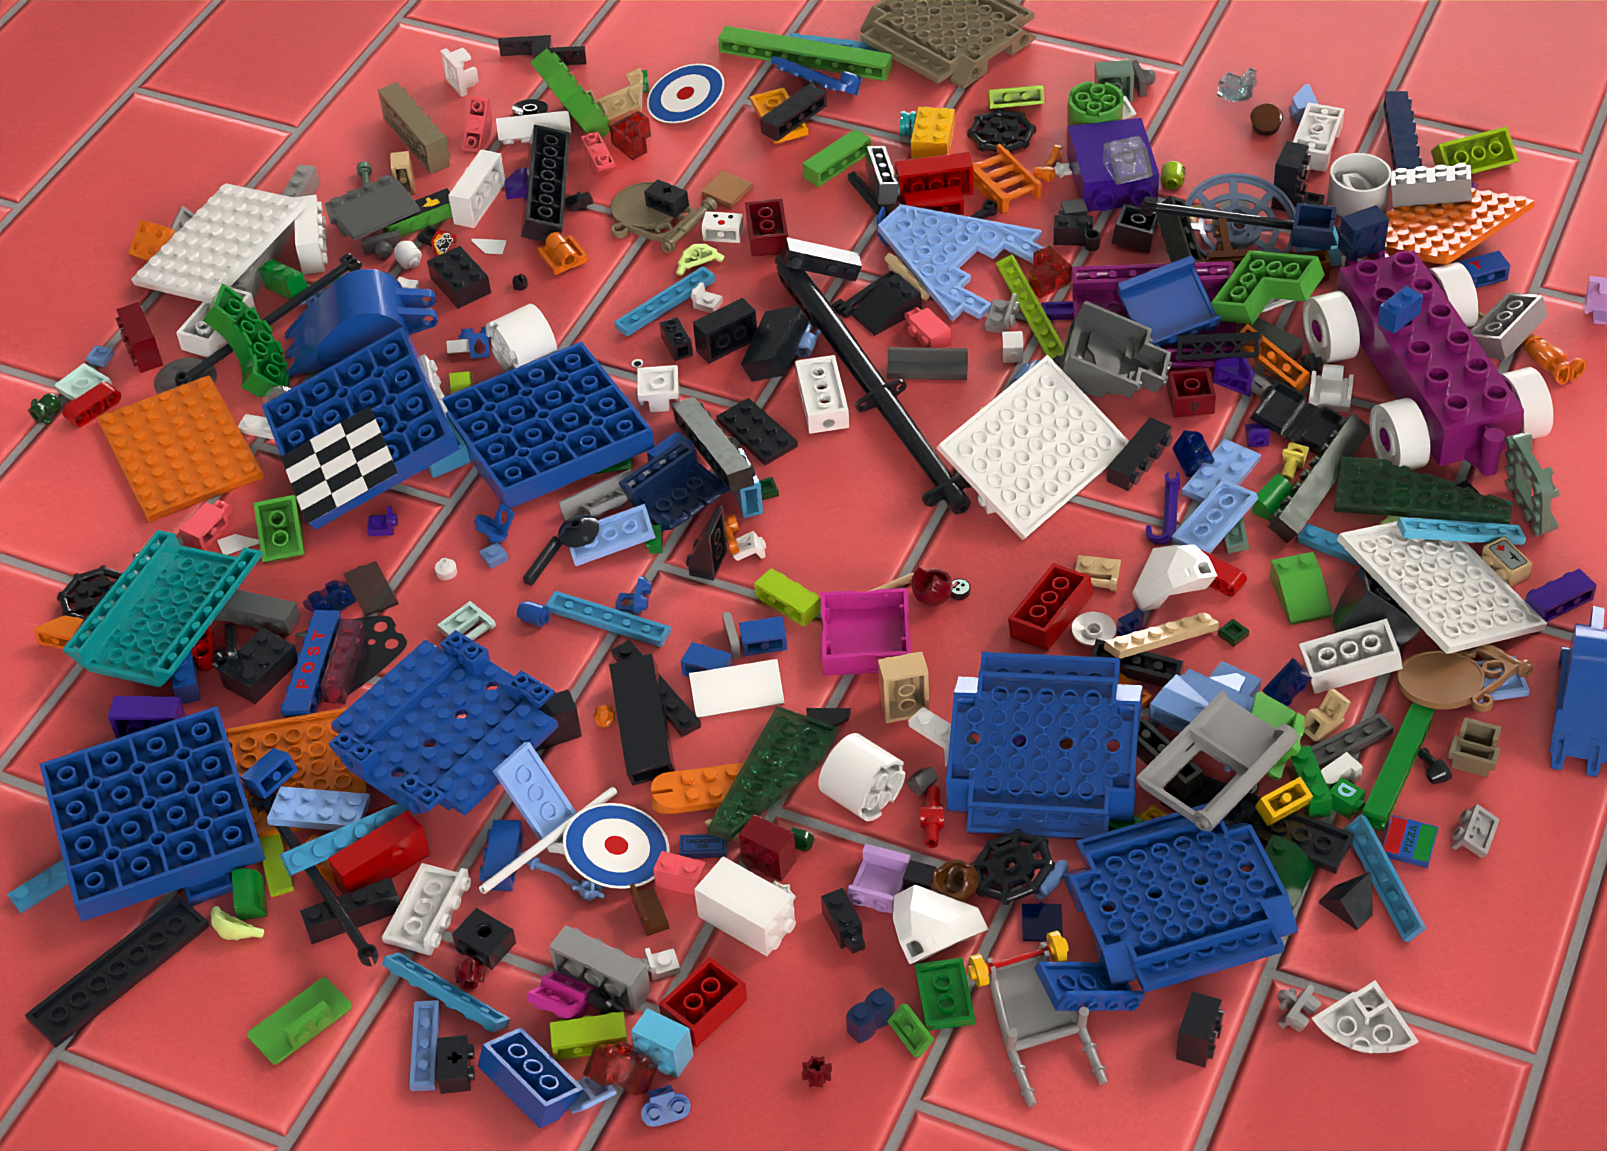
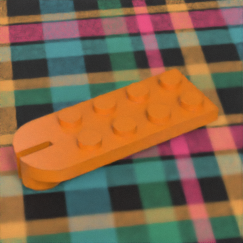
[651,760,774,814]

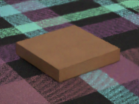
[701,171,753,208]

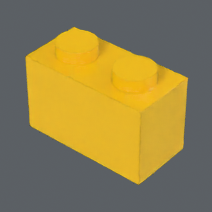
[1255,777,1313,826]

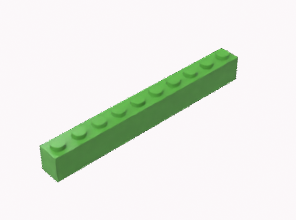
[718,26,892,81]

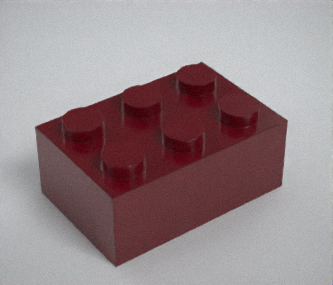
[745,198,788,257]
[115,302,163,373]

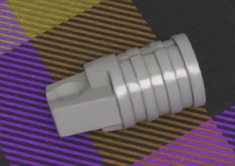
[1252,371,1274,400]

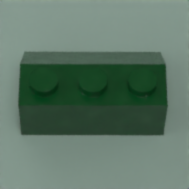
[1265,834,1316,910]

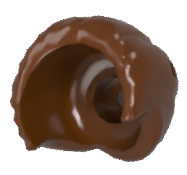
[932,859,979,902]

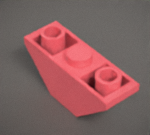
[462,96,493,153]
[581,132,615,175]

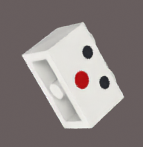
[702,212,744,243]

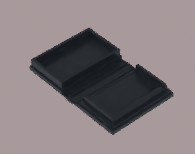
[1250,381,1343,455]

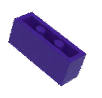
[1525,568,1597,623]

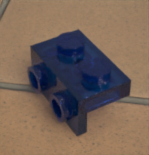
[302,580,356,612]
[1262,658,1312,707]

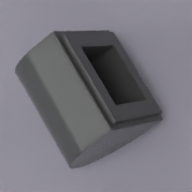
[905,767,938,795]

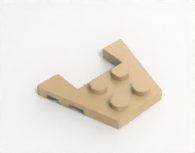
[585,68,643,125]

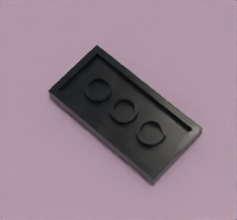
[716,398,798,466]

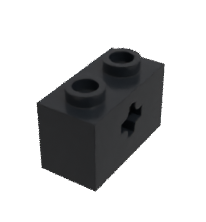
[644,179,689,218]
[437,1035,475,1094]

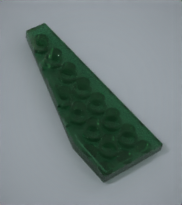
[1334,456,1513,525]
[707,706,840,841]

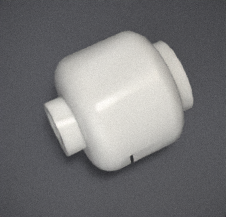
[393,241,422,269]

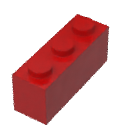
[904,186,964,215]

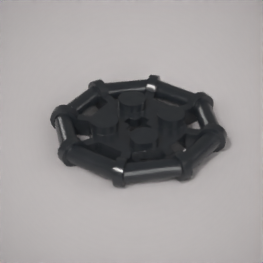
[967,108,1036,153]
[57,565,123,621]
[970,829,1055,905]

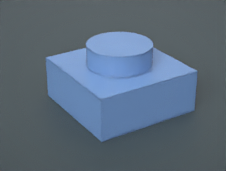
[86,345,114,367]
[479,542,509,569]

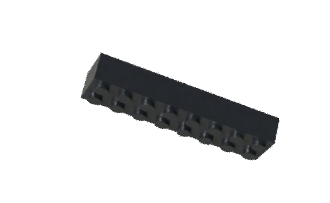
[521,124,570,242]

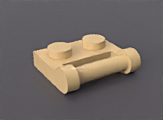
[1075,555,1121,592]

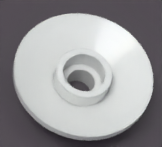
[1072,612,1116,647]

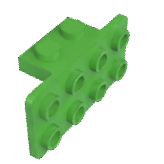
[1250,692,1305,780]
[247,977,352,1065]

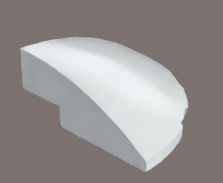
[1312,980,1419,1054]

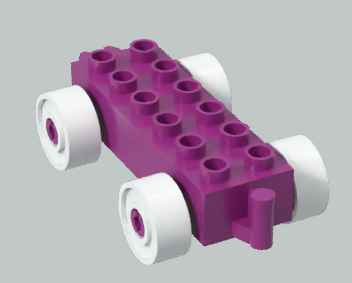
[1303,250,1553,476]

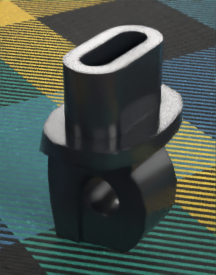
[565,192,594,212]
[585,989,625,1015]

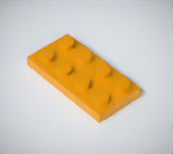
[750,88,809,144]

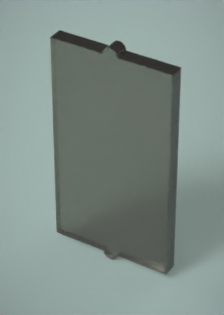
[343,561,398,617]

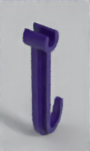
[1146,472,1181,545]

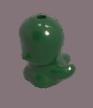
[28,393,61,424]

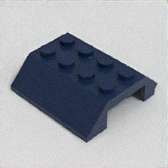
[619,439,729,532]

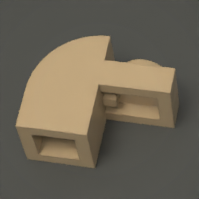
[1303,689,1351,742]

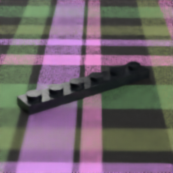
[611,640,701,738]

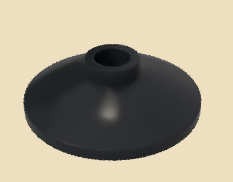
[512,99,548,116]
[558,514,599,548]

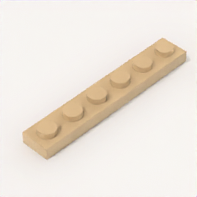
[1104,613,1219,659]

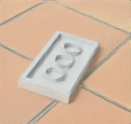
[689,659,785,718]

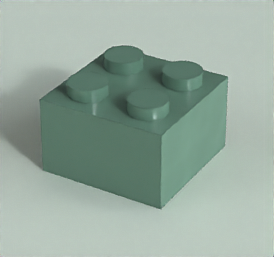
[1094,60,1134,102]

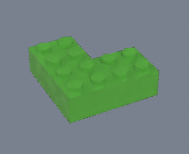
[530,48,611,138]
[1211,250,1325,325]

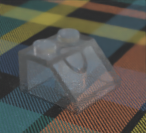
[1103,136,1153,185]

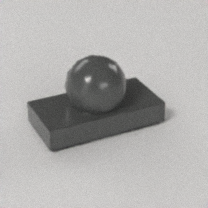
[1132,60,1156,97]
[361,230,401,259]

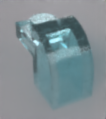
[1218,68,1257,102]

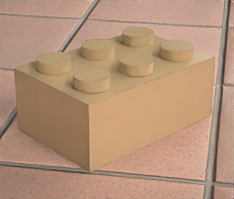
[878,652,930,723]

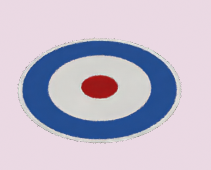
[647,64,725,123]
[563,803,670,889]

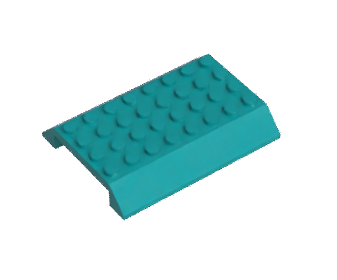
[62,530,263,688]

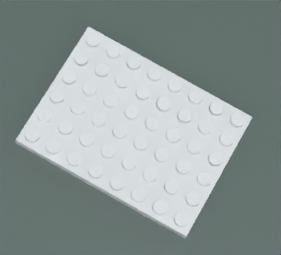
[131,183,308,303]
[936,355,1129,540]
[1337,513,1547,654]

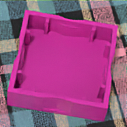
[820,588,911,676]

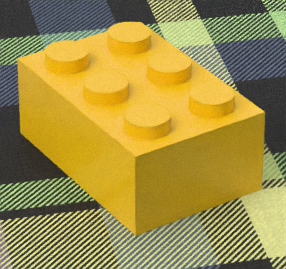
[911,107,955,159]

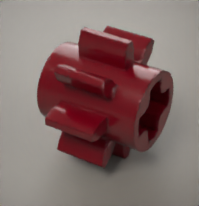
[454,959,485,990]
[801,1056,832,1088]

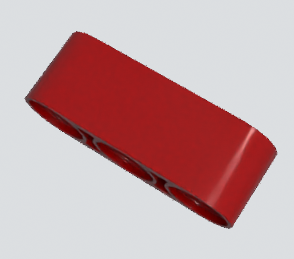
[62,382,122,427]
[1200,549,1247,597]
[191,624,215,671]

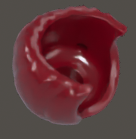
[911,566,953,606]

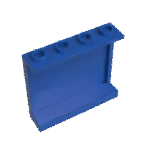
[1117,255,1221,348]

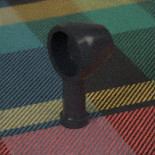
[1417,748,1452,785]

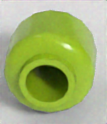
[1160,161,1186,190]

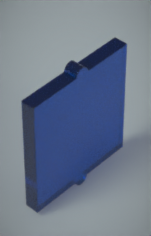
[1022,902,1063,942]

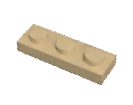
[884,253,930,301]

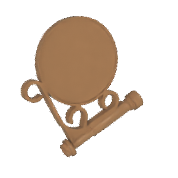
[1398,644,1534,712]

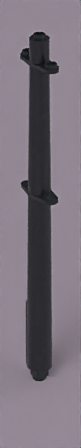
[775,254,972,514]

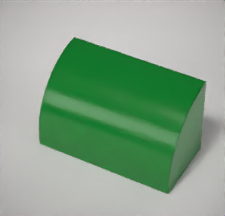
[1252,474,1292,522]
[232,868,267,921]

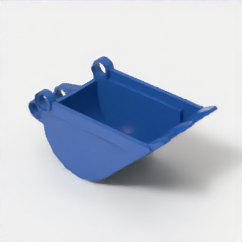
[285,269,438,378]
[1549,606,1607,777]

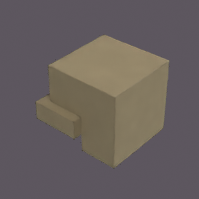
[1448,717,1502,777]

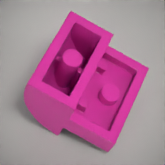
[526,970,596,1019]

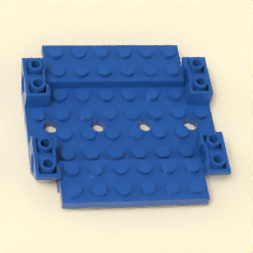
[329,630,559,816]
[946,652,1143,840]
[1062,803,1298,993]

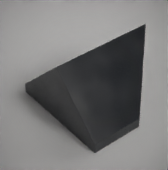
[1319,871,1373,930]

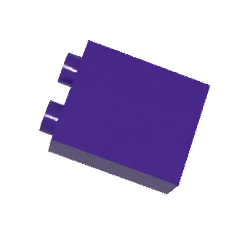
[1067,118,1160,212]

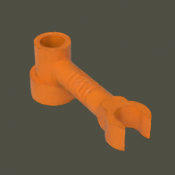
[1033,145,1063,183]
[724,515,740,554]

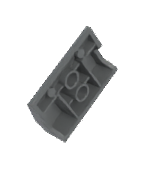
[325,175,421,240]

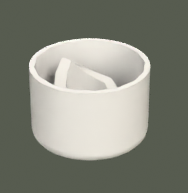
[1327,153,1392,217]

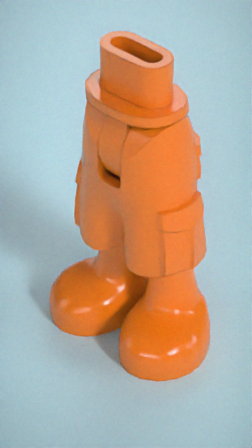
[1522,334,1587,385]

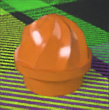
[593,705,616,728]

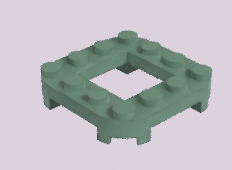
[1505,432,1559,537]

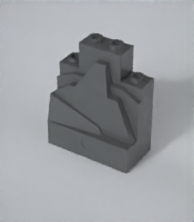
[1059,301,1172,398]

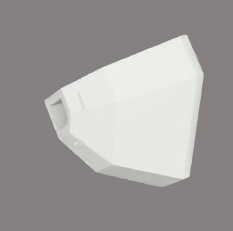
[1132,545,1217,612]
[893,885,989,964]

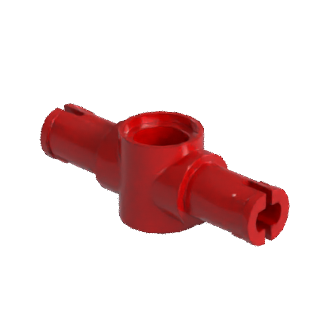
[920,786,944,848]

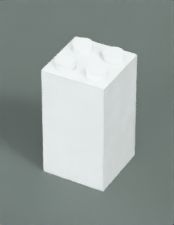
[694,857,796,956]

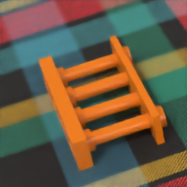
[972,144,1042,214]

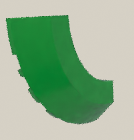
[202,283,289,397]

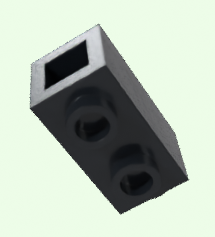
[659,317,693,361]

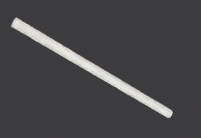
[479,787,617,894]

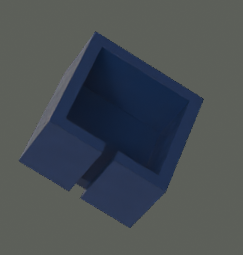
[1291,203,1337,250]
[1337,205,1389,261]

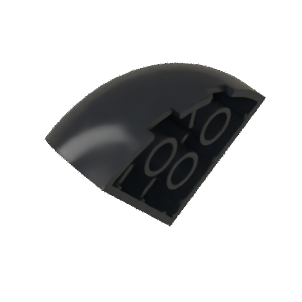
[1333,566,1421,647]

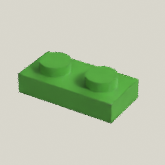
[887,1003,935,1057]

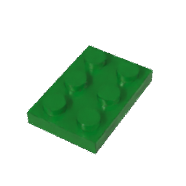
[914,957,975,1031]

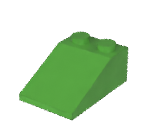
[254,495,305,563]
[1269,552,1333,625]

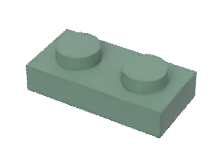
[1225,517,1250,554]

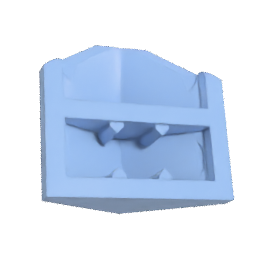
[569,1069,617,1113]

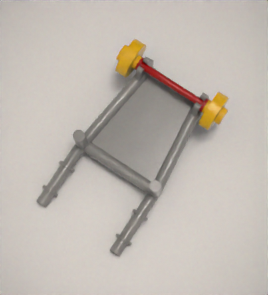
[967,930,1108,1107]

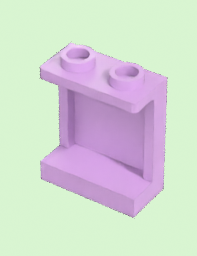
[847,844,911,914]

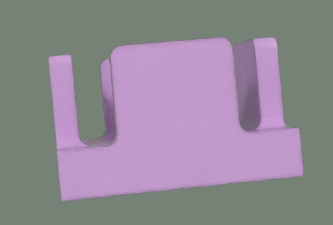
[1583,276,1607,325]

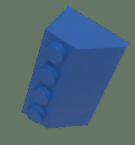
[478,1027,584,1129]

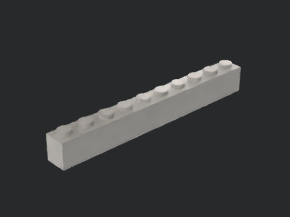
[230,165,320,300]

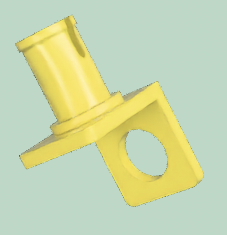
[1281,443,1309,482]

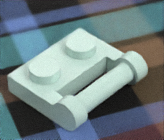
[437,601,496,640]

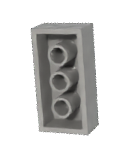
[1391,163,1472,207]
[1470,292,1548,360]
[549,925,651,1013]

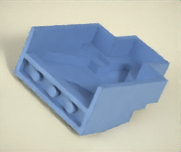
[1148,661,1262,772]

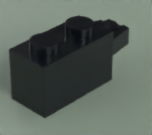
[821,888,865,954]

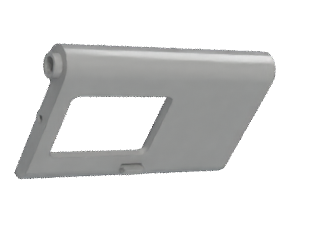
[1136,690,1299,831]

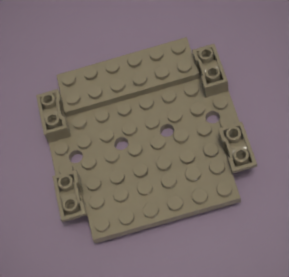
[860,0,1036,89]

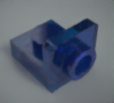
[1116,608,1144,637]

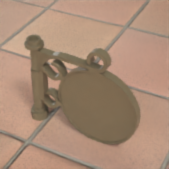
[611,182,718,253]

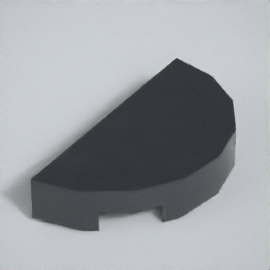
[806,708,851,730]

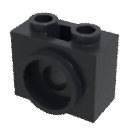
[452,908,516,970]

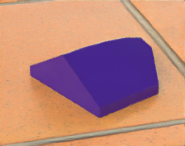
[504,168,527,200]
[1213,358,1254,397]

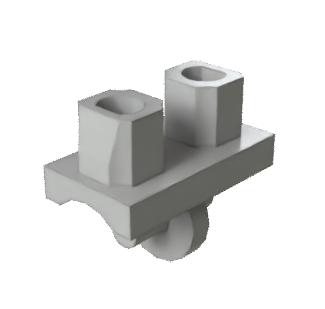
[1277,984,1322,1032]

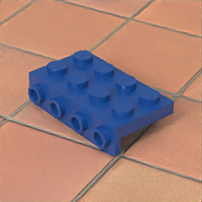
[1034,962,1145,1012]

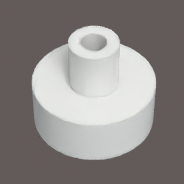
[435,558,457,580]

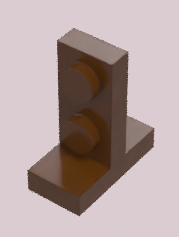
[1206,218,1248,260]

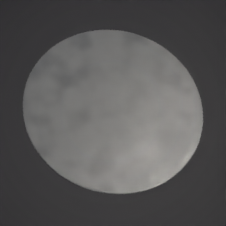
[154,357,217,394]

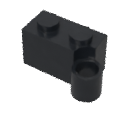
[1053,215,1100,251]

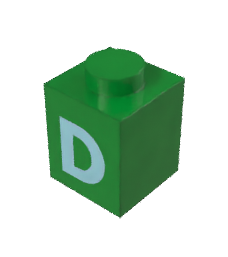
[1329,777,1366,820]

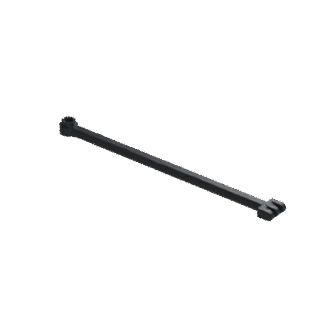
[1138,197,1341,236]
[831,199,997,319]
[175,253,362,387]
[250,792,379,966]

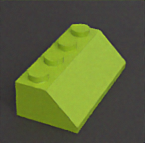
[1431,126,1519,175]

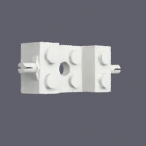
[1293,102,1345,172]

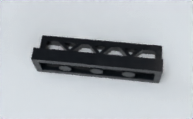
[1177,332,1263,361]

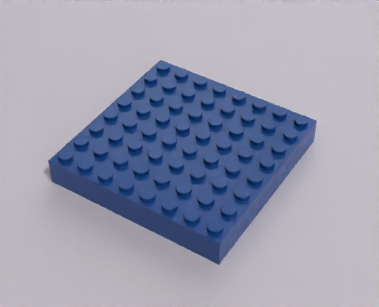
[262,327,460,530]
[442,341,655,509]
[39,706,266,922]

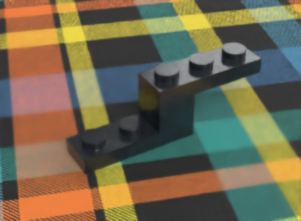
[498,35,587,65]

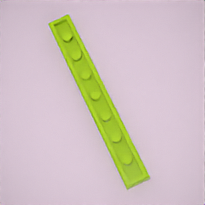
[996,254,1064,359]
[259,833,294,897]

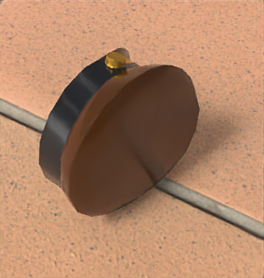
[1250,103,1283,136]

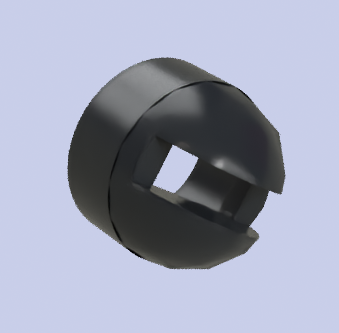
[512,274,528,291]

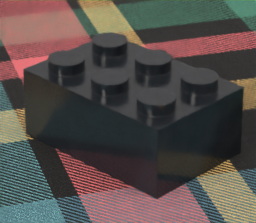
[1271,141,1311,212]
[427,246,491,309]
[693,298,757,364]
[218,627,298,704]

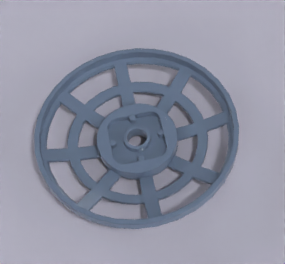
[1185,173,1296,259]

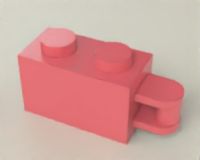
[905,307,951,348]
[179,500,233,550]
[653,851,710,896]

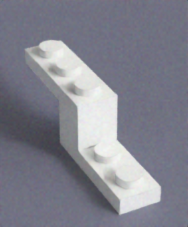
[908,707,976,767]

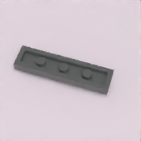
[1311,712,1394,770]

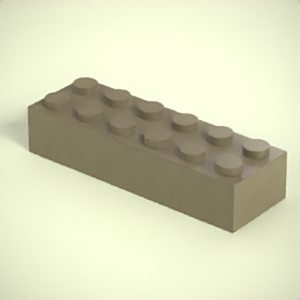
[378,82,451,174]

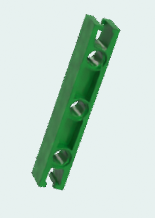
[1362,702,1435,832]

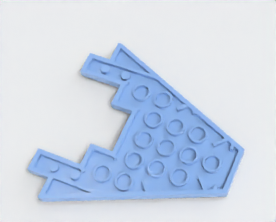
[877,204,1047,321]

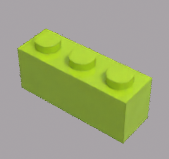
[987,85,1045,109]
[754,568,821,627]
[550,1012,629,1061]

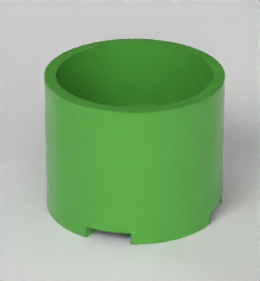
[1067,81,1124,131]

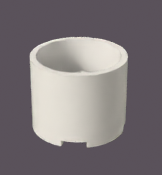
[486,304,557,372]
[819,733,906,821]

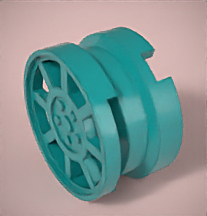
[900,111,917,137]

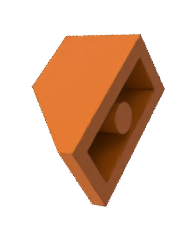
[33,615,84,649]

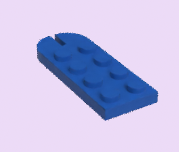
[771,56,862,96]

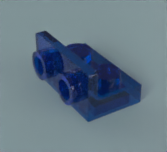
[1172,430,1215,477]

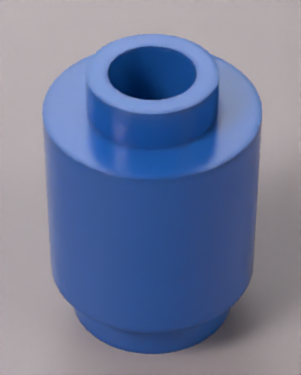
[516,601,550,627]

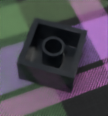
[1112,204,1159,253]
[1176,991,1225,1068]

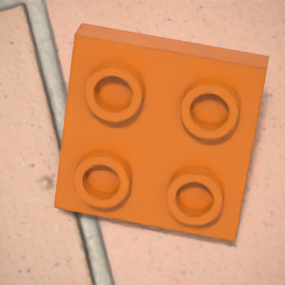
[128,219,175,261]
[537,232,589,275]

